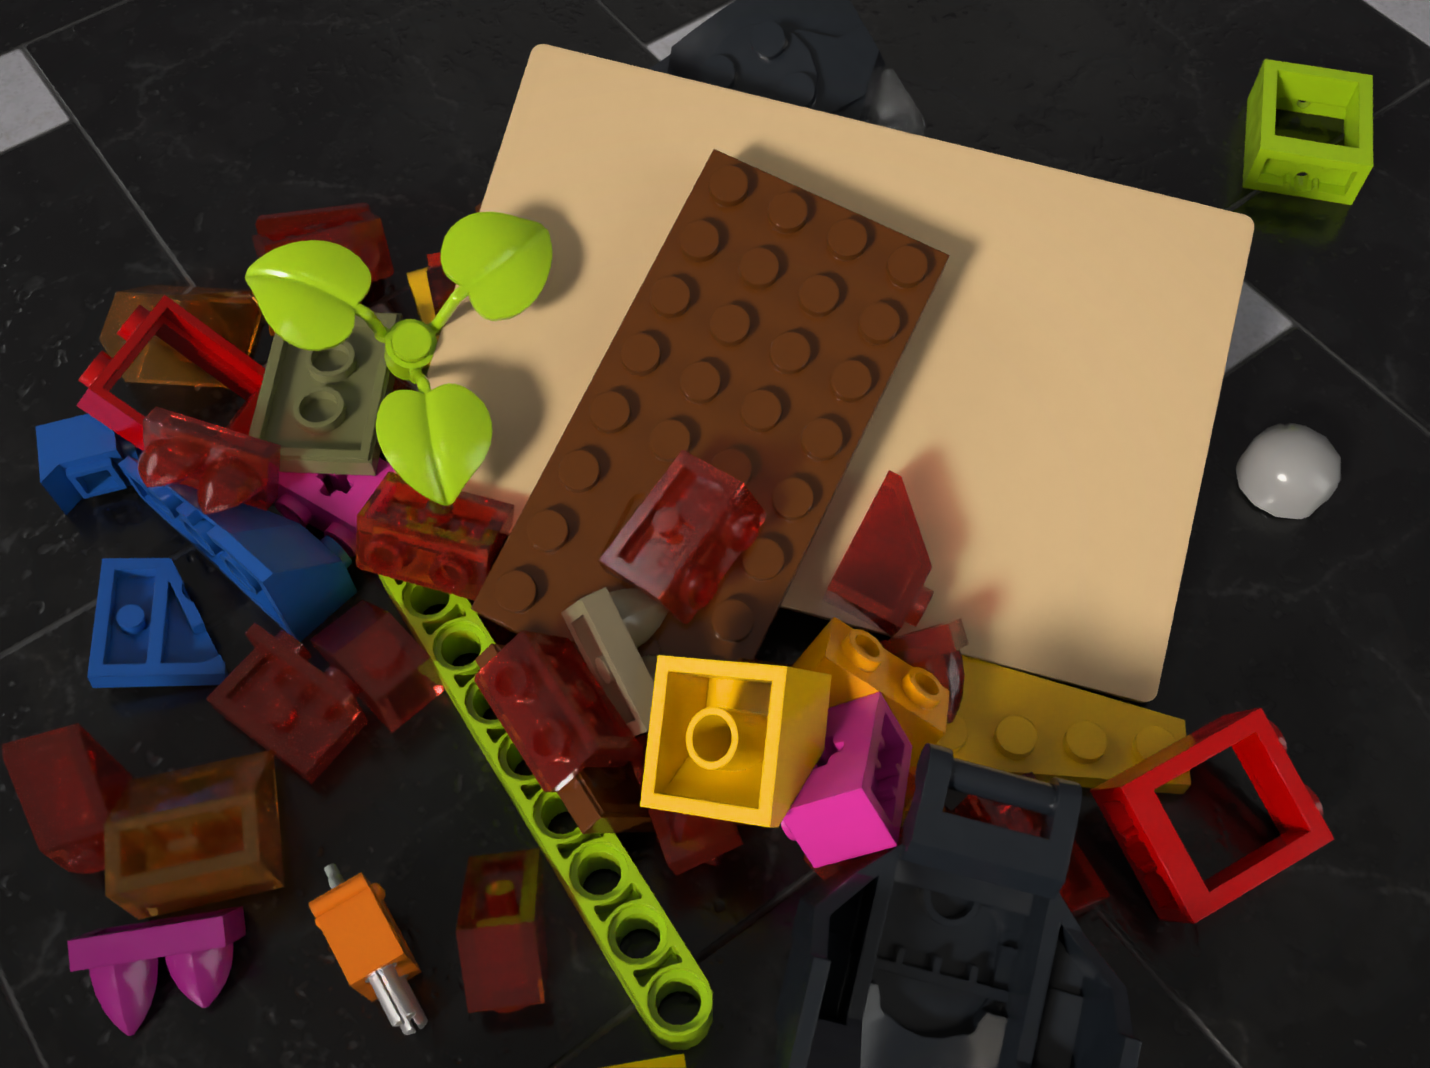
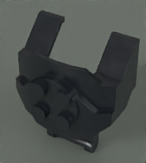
[649,0,886,122]
[774,743,1142,1068]

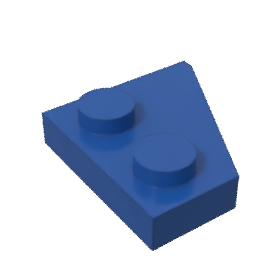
[87,558,229,688]

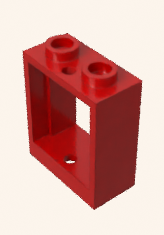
[76,295,265,489]
[1090,708,1335,924]

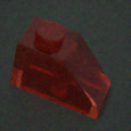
[822,470,934,637]
[310,600,445,733]
[2,723,141,874]
[456,848,547,1013]

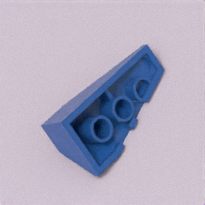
[118,456,358,643]

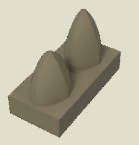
[561,587,672,740]

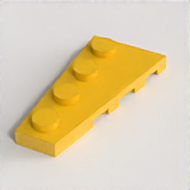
[909,642,1191,794]

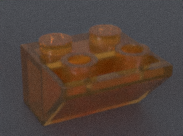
[104,750,284,920]

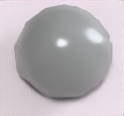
[1236,422,1341,519]

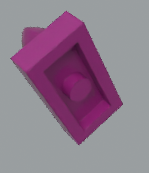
[67,906,246,1036]

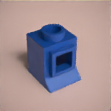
[36,414,145,515]

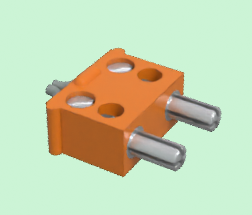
[308,863,428,1035]

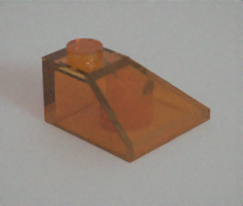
[99,284,262,388]

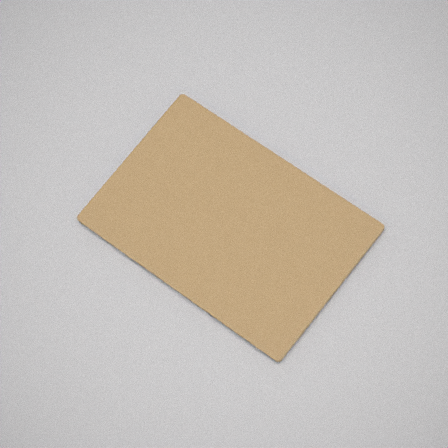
[389,44,1254,703]

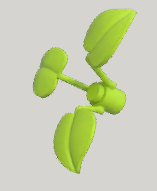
[245,212,552,506]

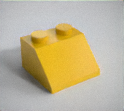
[640,655,832,828]

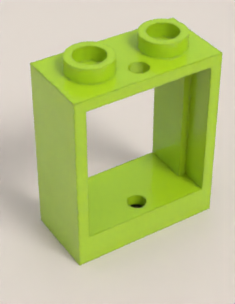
[1242,59,1373,205]

